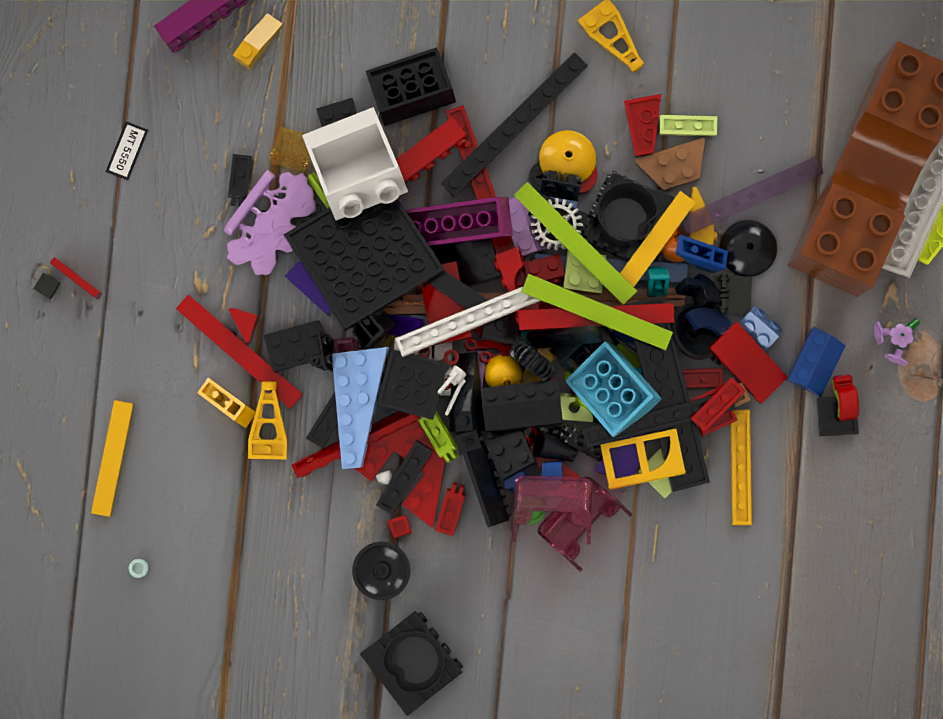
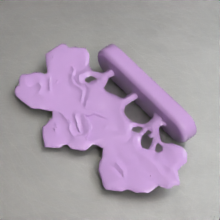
[223,170,316,275]

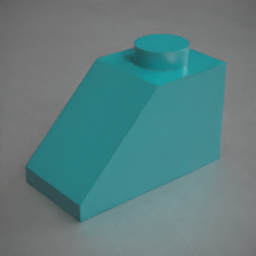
[646,266,670,297]

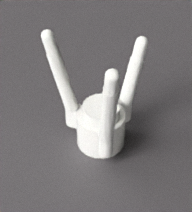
[438,365,466,416]

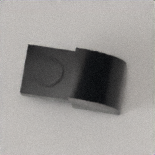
[675,273,722,309]

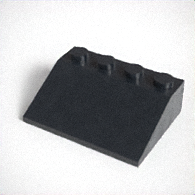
[366,47,456,126]
[432,239,501,287]
[463,447,512,528]

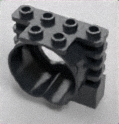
[580,170,675,263]
[360,610,463,716]

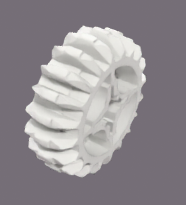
[531,198,583,250]

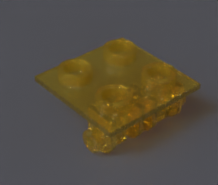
[269,126,310,173]

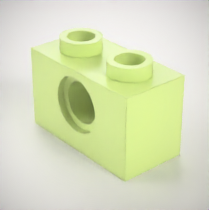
[560,393,593,422]

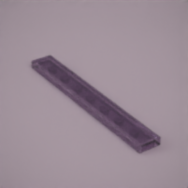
[682,157,823,235]

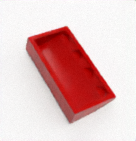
[421,262,471,346]

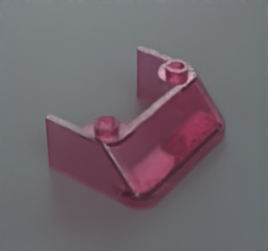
[513,476,592,544]
[538,477,633,572]

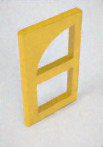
[600,428,686,490]

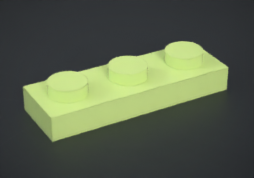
[659,115,717,136]

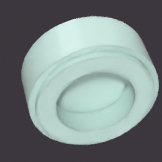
[129,559,149,578]

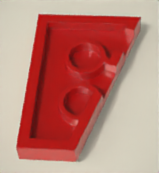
[624,94,661,157]

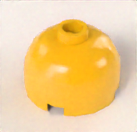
[484,355,523,387]

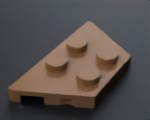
[634,137,705,191]

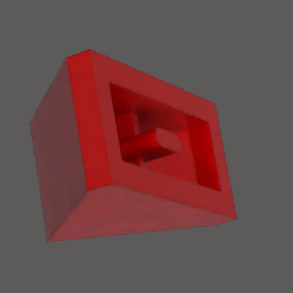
[228,307,259,344]

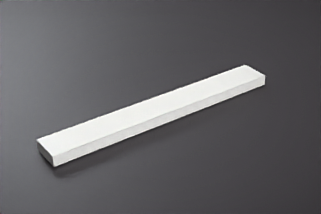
[395,287,541,357]

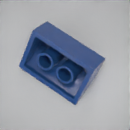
[786,327,846,397]

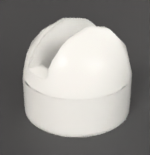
[376,470,392,485]

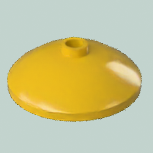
[539,130,596,183]

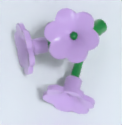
[874,318,920,366]

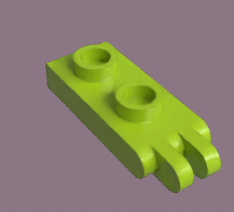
[418,410,458,463]

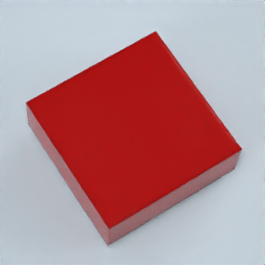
[388,515,412,539]

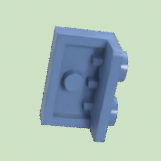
[739,306,783,352]

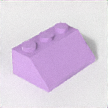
[509,197,554,258]

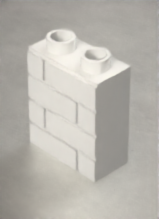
[302,107,408,220]

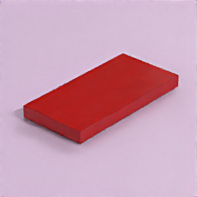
[709,321,788,404]

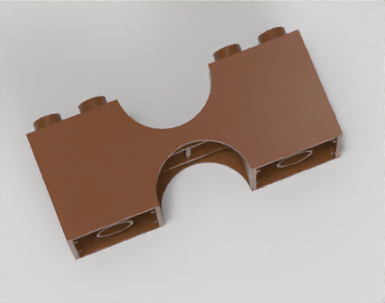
[787,41,943,297]

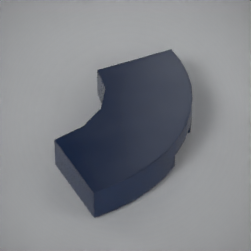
[684,307,732,336]

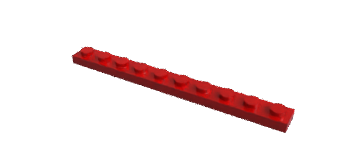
[445,105,526,287]

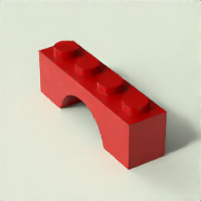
[494,247,543,325]

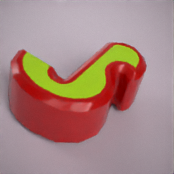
[832,374,859,421]

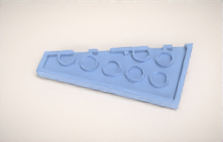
[332,347,389,469]

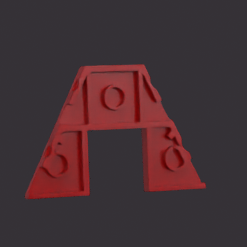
[354,420,445,528]

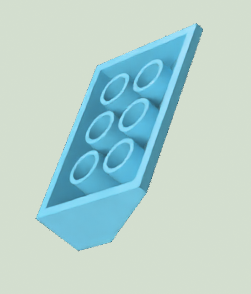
[565,341,662,437]

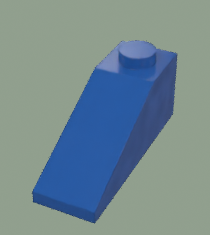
[676,235,728,273]

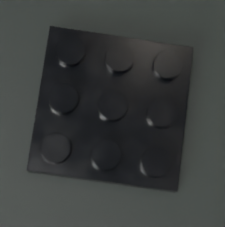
[377,349,448,420]

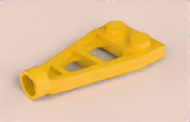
[578,0,645,73]
[248,381,288,460]

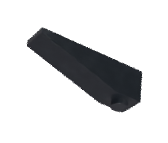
[449,352,485,432]

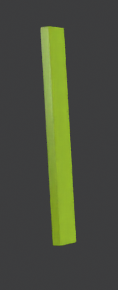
[514,182,637,305]
[521,274,673,350]

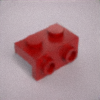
[524,254,565,285]

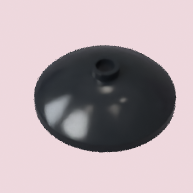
[719,220,777,277]
[671,303,721,360]
[352,542,410,600]

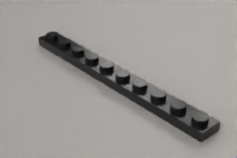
[441,52,588,197]

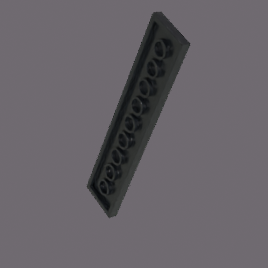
[625,295,710,492]

